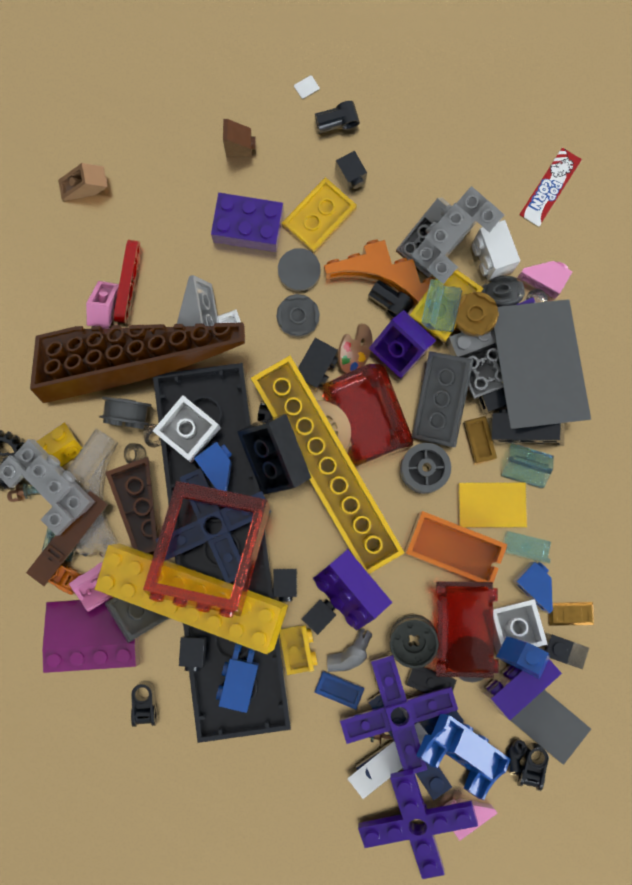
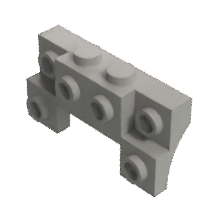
[411,186,505,284]
[0,439,95,536]

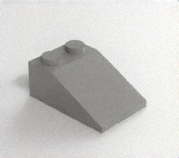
[177,275,219,326]

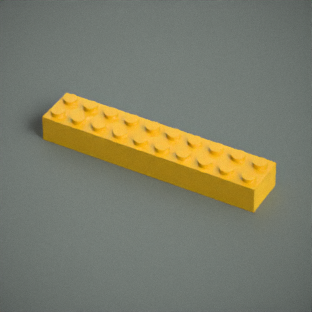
[251,356,405,574]

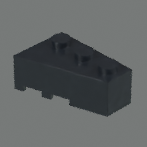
[492,409,565,446]

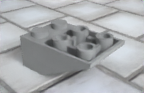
[396,198,475,278]
[446,329,504,399]

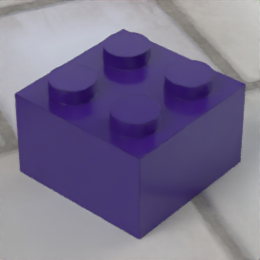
[369,310,436,378]

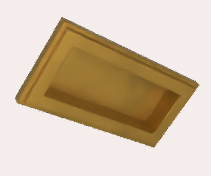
[464,416,497,464]
[548,602,594,626]

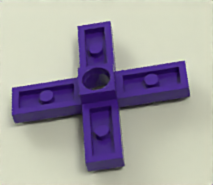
[340,654,458,774]
[358,769,478,879]

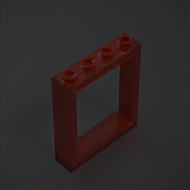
[143,481,271,618]

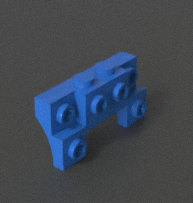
[416,714,511,800]

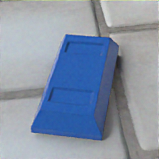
[314,671,365,710]

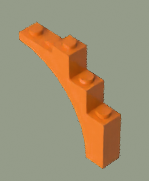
[324,239,457,338]

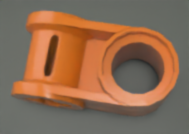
[49,564,83,595]

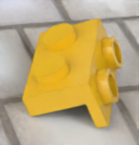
[36,422,84,467]
[280,624,318,675]

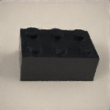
[237,414,311,495]

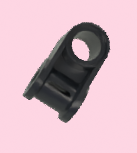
[131,681,157,727]
[517,743,549,792]

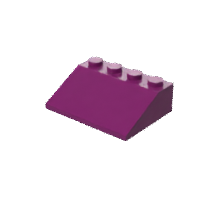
[42,598,140,673]

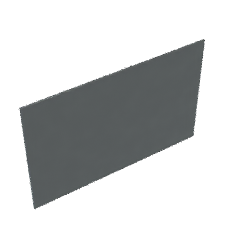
[494,299,591,429]

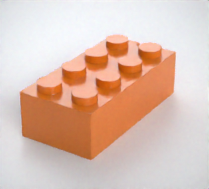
[404,511,507,587]

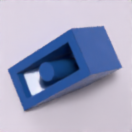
[194,442,232,497]
[512,562,553,614]
[496,636,550,679]

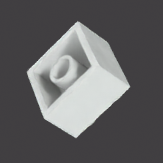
[472,220,520,281]
[153,395,221,463]
[485,599,547,654]

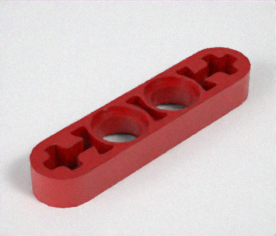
[114,239,140,324]

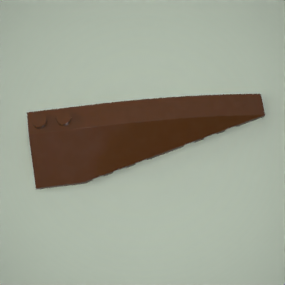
[30,322,245,403]

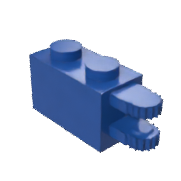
[216,643,259,713]

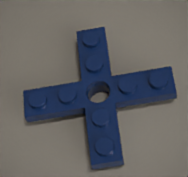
[155,468,272,583]
[356,693,464,801]

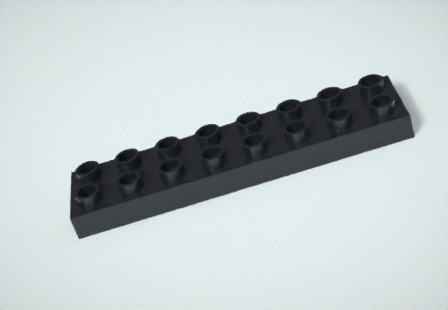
[153,363,291,743]

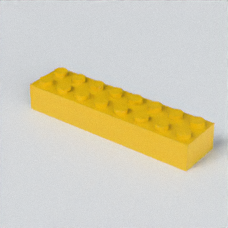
[94,543,288,654]

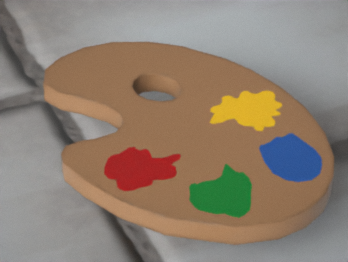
[338,323,373,374]

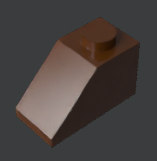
[223,119,256,157]

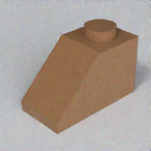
[58,163,107,201]

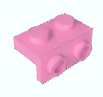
[69,562,113,612]

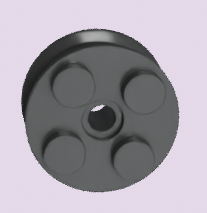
[99,397,152,429]
[400,443,451,494]

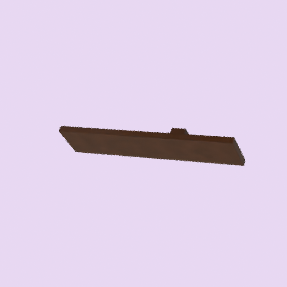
[26,491,108,587]

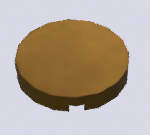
[453,292,499,337]

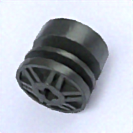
[390,614,439,669]

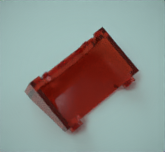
[322,364,413,467]
[436,582,499,678]

